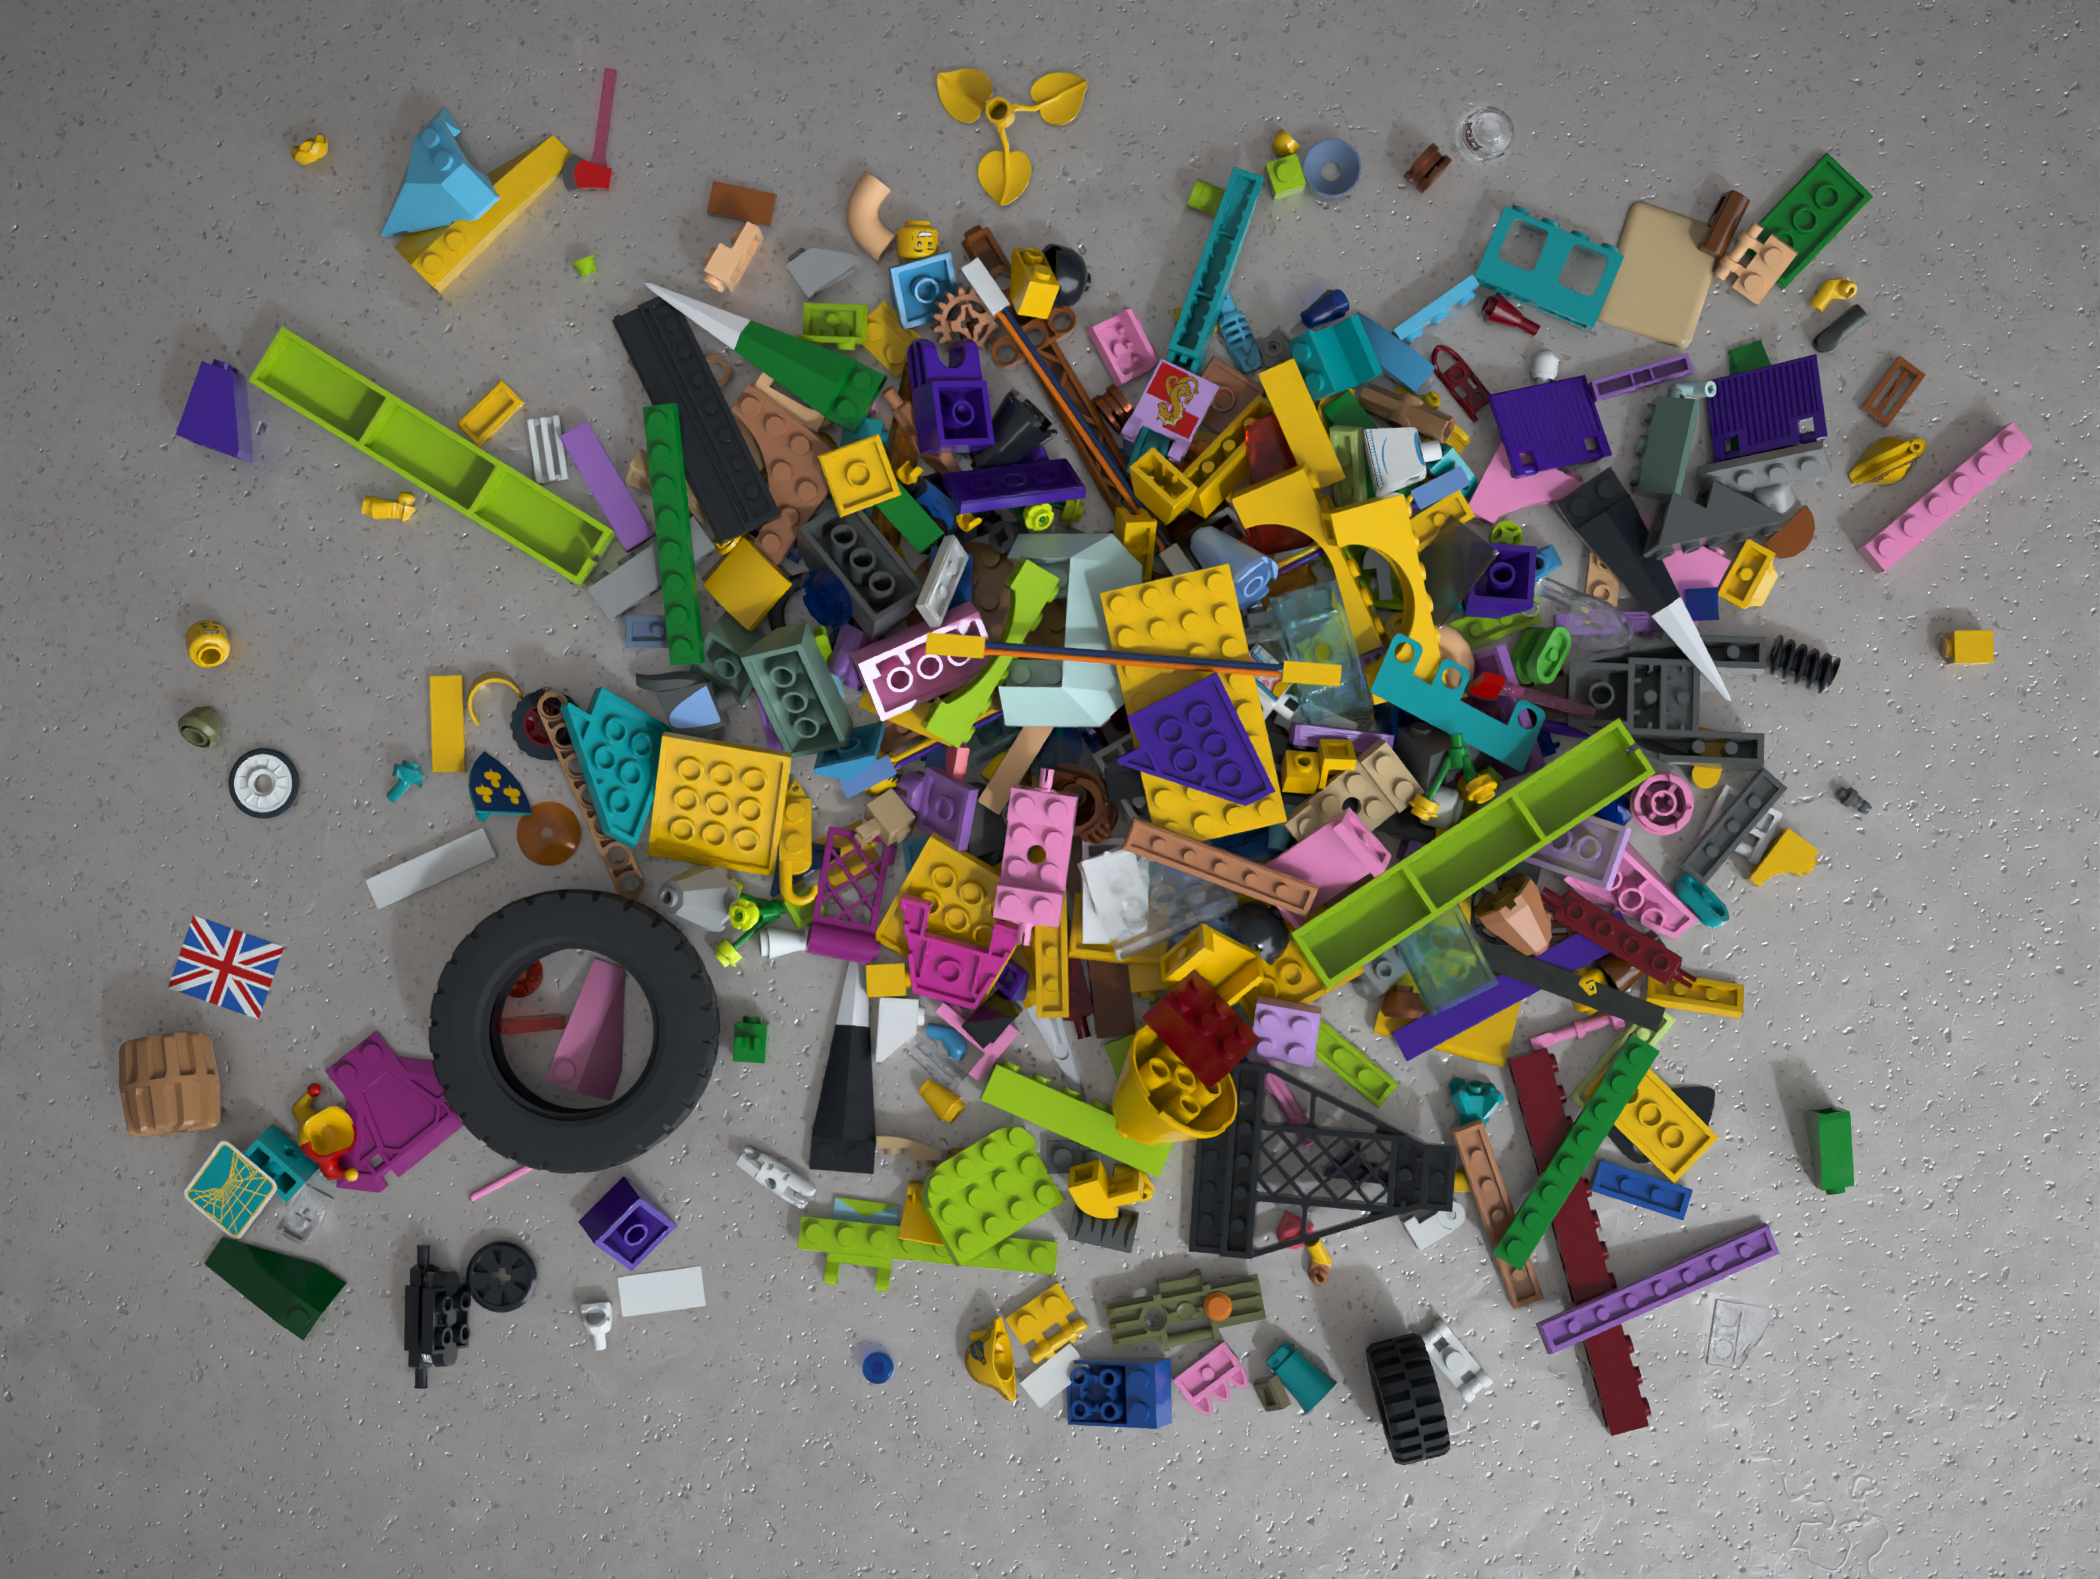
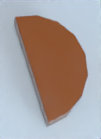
[1761,505,1815,559]

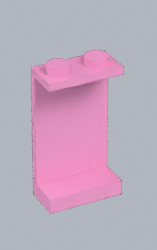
[1265,807,1392,929]

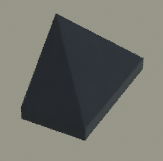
[961,989,1023,1049]

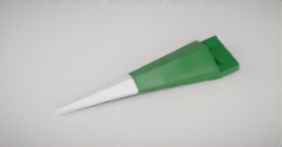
[645,283,887,435]

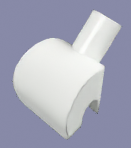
[579,1302,612,1350]

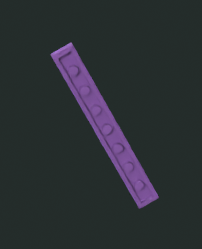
[1535,1223,1780,1355]

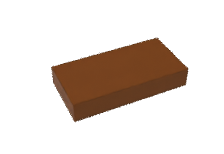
[707,181,777,227]

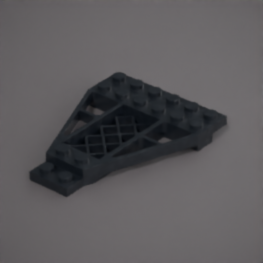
[1189,1061,1457,1259]

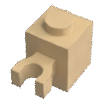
[854,788,915,847]

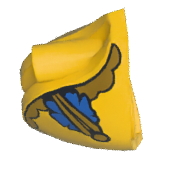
[1847,436,1928,485]
[964,1316,1016,1402]

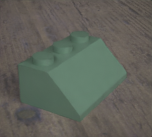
[1629,396,1701,500]

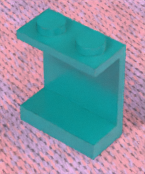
[1287,314,1383,402]

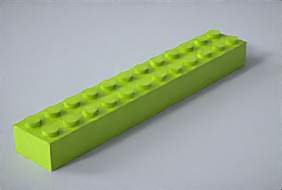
[248,326,616,588]
[1288,718,1656,992]

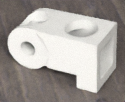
[1400,1201,1465,1251]

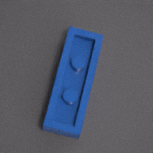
[1590,1159,1693,1220]

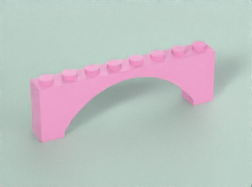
[1467,441,1731,627]

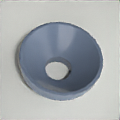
[1303,138,1362,198]

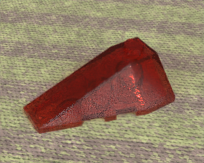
[1246,412,1315,555]

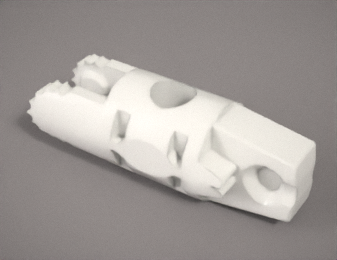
[736,1146,817,1209]

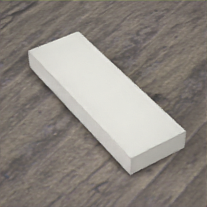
[915,535,969,628]

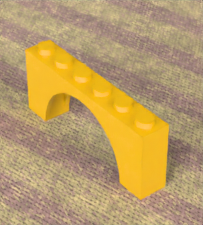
[1231,462,1387,664]
[1320,492,1448,705]

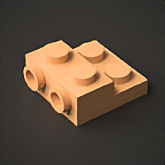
[702,221,764,293]

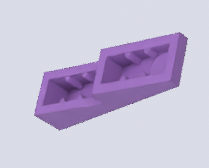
[559,420,655,553]

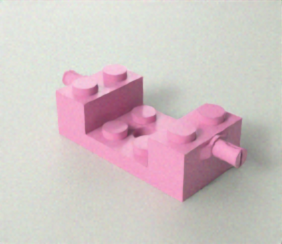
[993,768,1079,946]

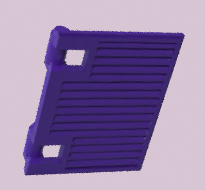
[1706,354,1828,463]
[1487,375,1612,479]

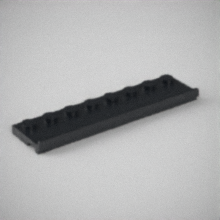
[612,290,781,547]

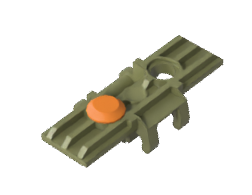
[1105,1271,1266,1352]

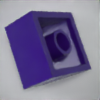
[1465,541,1537,619]
[578,1176,677,1271]

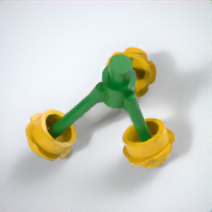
[1408,733,1497,821]

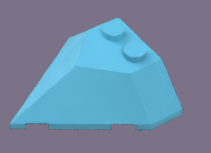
[380,107,500,238]

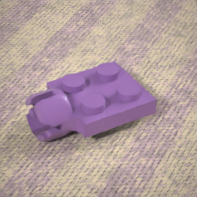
[895,766,979,851]

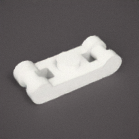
[1420,1318,1493,1403]

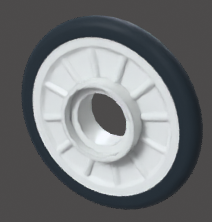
[228,748,299,819]

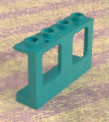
[1474,205,1624,332]

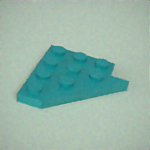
[560,687,672,848]

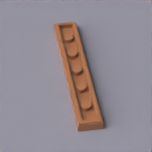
[1122,816,1319,917]
[1450,1118,1544,1309]

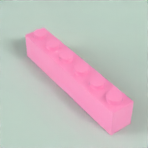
[1856,422,2034,574]

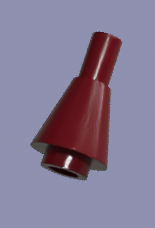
[1481,293,1540,336]

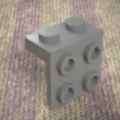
[1350,935,1423,1002]

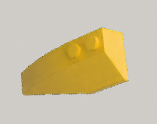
[394,135,573,293]

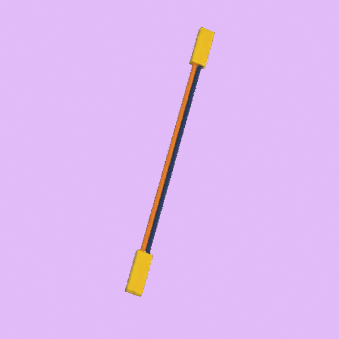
[925,632,1342,687]

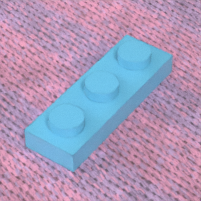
[1391,274,1480,344]

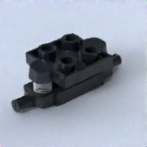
[404,1244,471,1389]

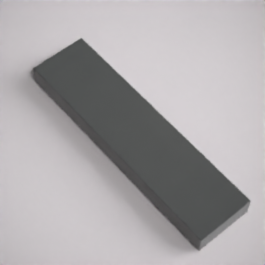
[1677,767,1787,886]

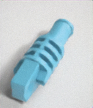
[1218,289,1262,374]

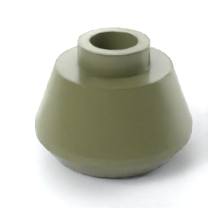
[178,706,221,748]

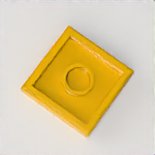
[817,433,901,518]

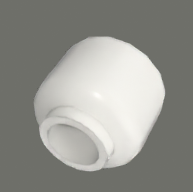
[1419,786,1464,830]

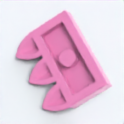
[1172,1340,1247,1415]

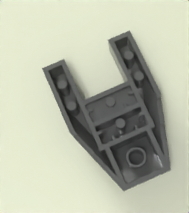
[1567,634,1766,771]

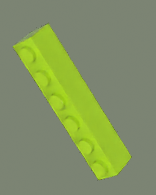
[980,1060,1174,1178]

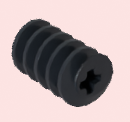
[1767,635,1841,694]

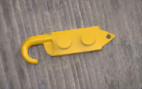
[779,779,818,906]

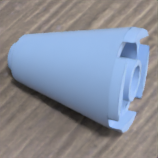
[1190,526,1278,611]

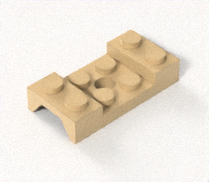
[1280,739,1425,842]

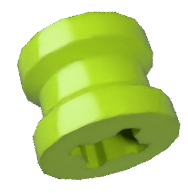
[1488,521,1523,545]

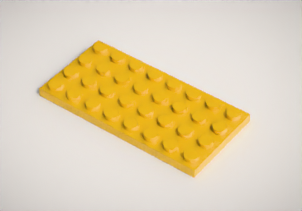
[1099,563,1287,841]

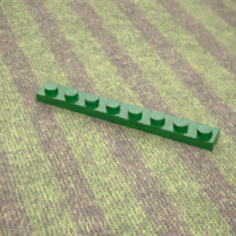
[642,403,705,666]
[1491,1033,1660,1271]

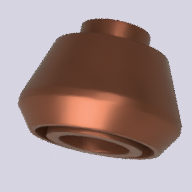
[1380,985,1425,1019]

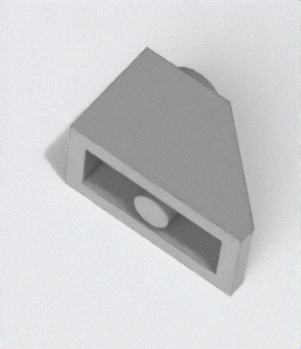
[785,247,862,301]

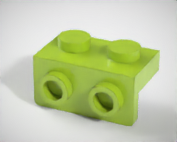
[796,302,868,350]

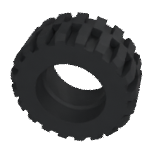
[1366,1333,1451,1465]

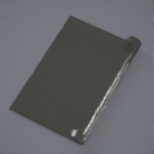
[1392,514,1500,630]

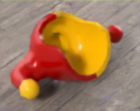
[292,1083,358,1181]

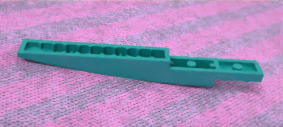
[1126,167,1264,476]

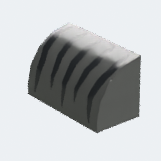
[1068,1203,1139,1254]

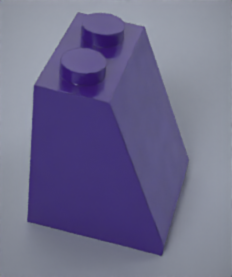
[175,359,253,463]

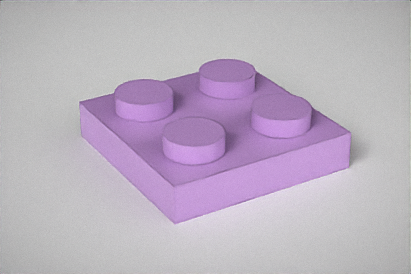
[1249,996,1322,1067]

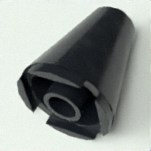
[970,389,1058,470]

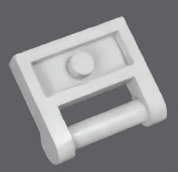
[1698,784,1783,865]

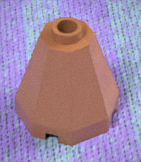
[1472,873,1553,956]

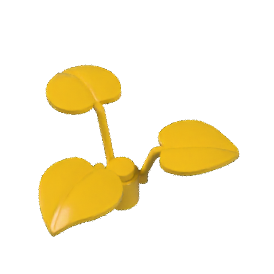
[937,68,1087,206]

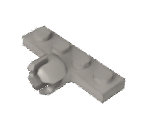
[1696,440,1832,514]

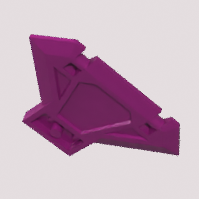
[325,1030,464,1193]

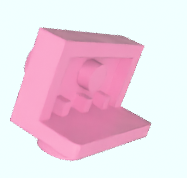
[1087,307,1159,387]

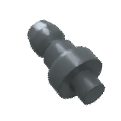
[1837,787,1872,814]

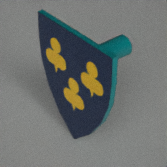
[468,751,532,821]

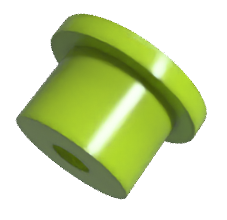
[571,254,598,277]

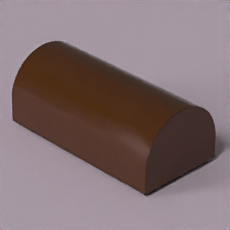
[1697,190,1750,260]

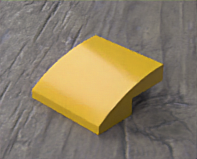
[703,537,793,632]

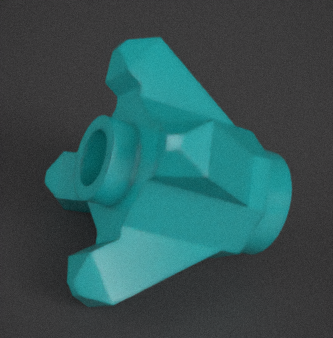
[1449,1077,1504,1128]

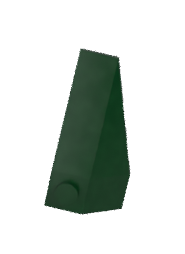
[204,1236,348,1341]

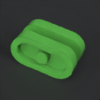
[1510,626,1571,684]

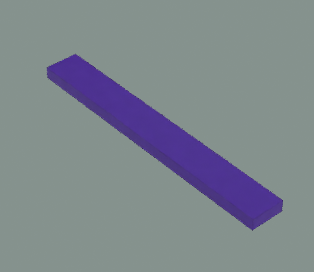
[1391,910,1627,1061]

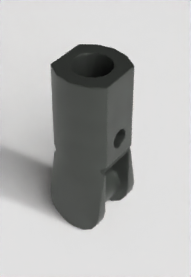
[1813,304,1870,353]

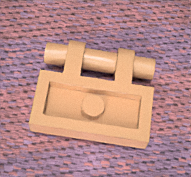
[1714,221,1798,306]

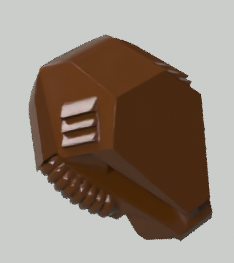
[1046,763,1111,844]

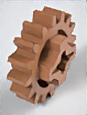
[930,286,1001,352]

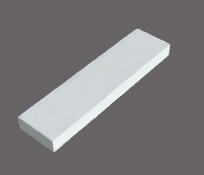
[365,828,497,910]

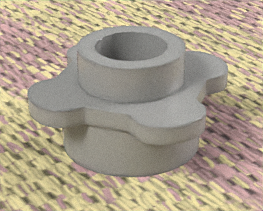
[1256,329,1292,367]

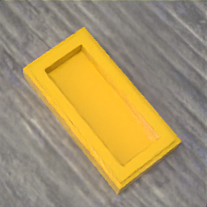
[456,379,525,448]

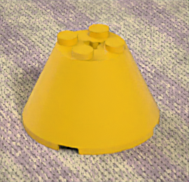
[1111,1025,1237,1146]

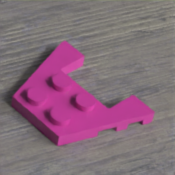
[900,893,1019,1010]

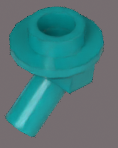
[386,760,425,802]

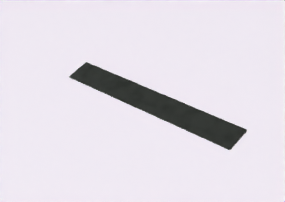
[1476,941,1665,1032]

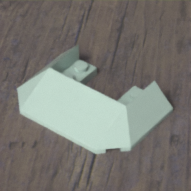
[998,534,1144,727]

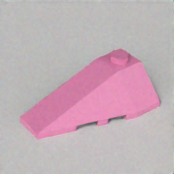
[1563,842,1698,940]

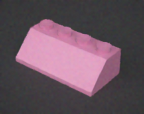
[850,601,991,721]

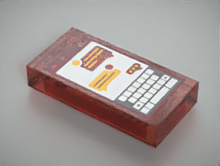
[494,1013,566,1035]

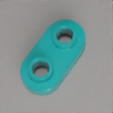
[1675,872,1730,929]

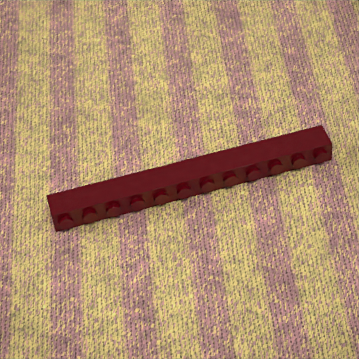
[1507,1048,1651,1436]

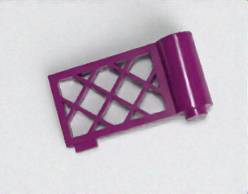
[805,826,897,965]

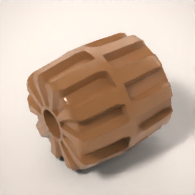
[119,1032,220,1138]

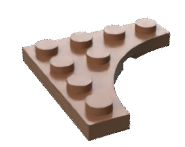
[731,384,836,566]

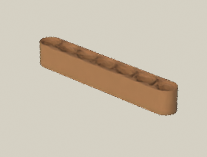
[537,690,645,899]

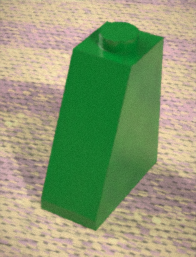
[1804,1107,1855,1195]

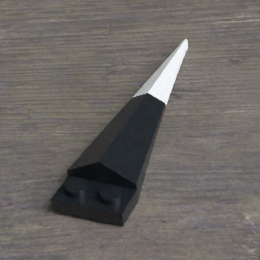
[1555,467,1730,701]
[809,913,876,1174]

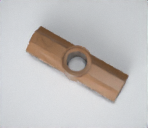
[1359,383,1456,445]

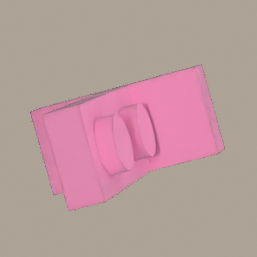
[935,1002,1020,1082]

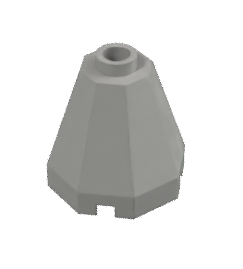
[658,866,738,932]

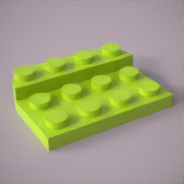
[920,1127,1064,1267]

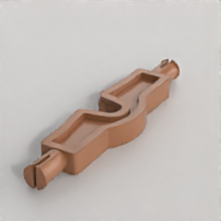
[882,386,962,475]

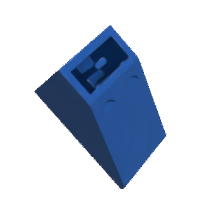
[1067,1357,1172,1429]

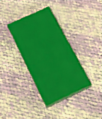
[1745,152,1873,290]

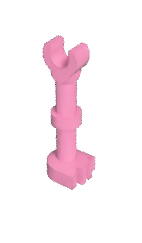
[1529,1013,1625,1051]

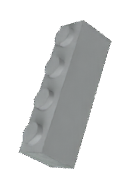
[587,516,717,623]

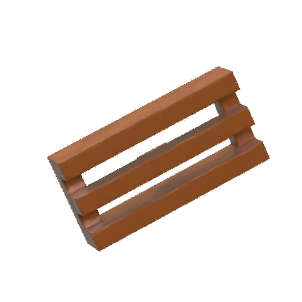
[1859,356,1926,428]

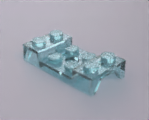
[1269,579,1372,724]

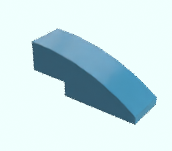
[1355,312,1436,395]

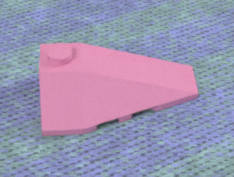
[545,958,625,1101]

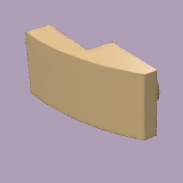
[876,1133,943,1167]

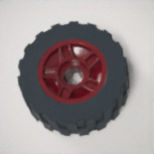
[510,689,579,761]

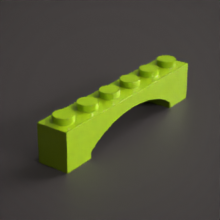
[921,555,1060,749]

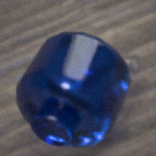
[862,1350,895,1385]

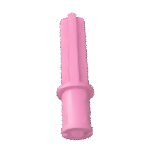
[1261,1059,1321,1149]

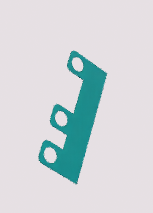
[1370,633,1545,773]

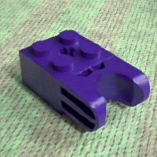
[907,339,995,454]

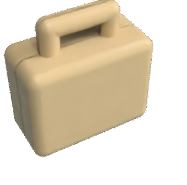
[1597,201,1718,348]

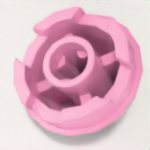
[1630,771,1694,835]

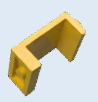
[1160,923,1264,1006]

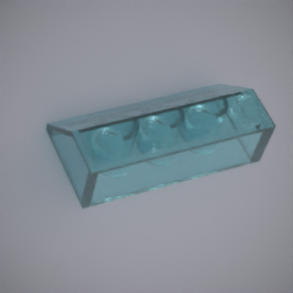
[1396,903,1499,1017]

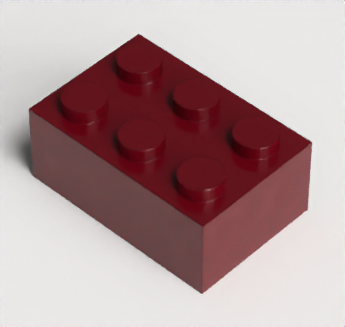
[1141,969,1260,1090]

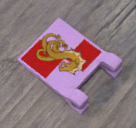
[1121,358,1219,466]

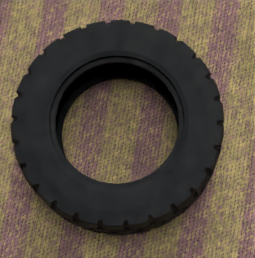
[429,889,720,1174]

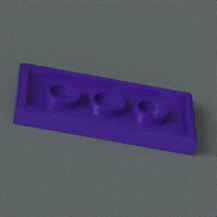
[943,458,1086,514]

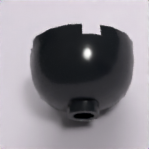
[1042,243,1091,309]
[1225,901,1289,966]

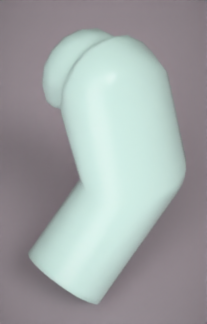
[1668,380,1716,398]

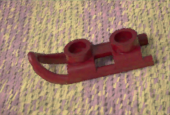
[1431,345,1491,423]

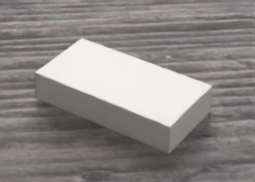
[1020,1342,1090,1408]

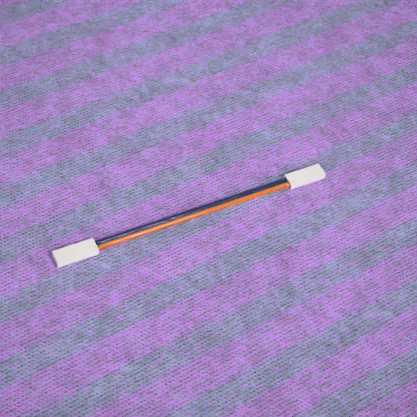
[960,257,1195,576]

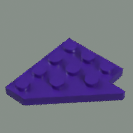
[1116,672,1275,806]

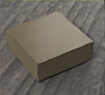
[1253,1375,1291,1412]

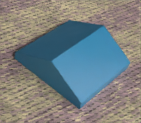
[888,250,957,330]
[814,721,886,781]

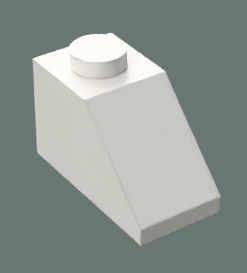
[876,996,925,1062]

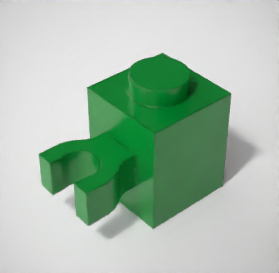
[732,1016,770,1063]

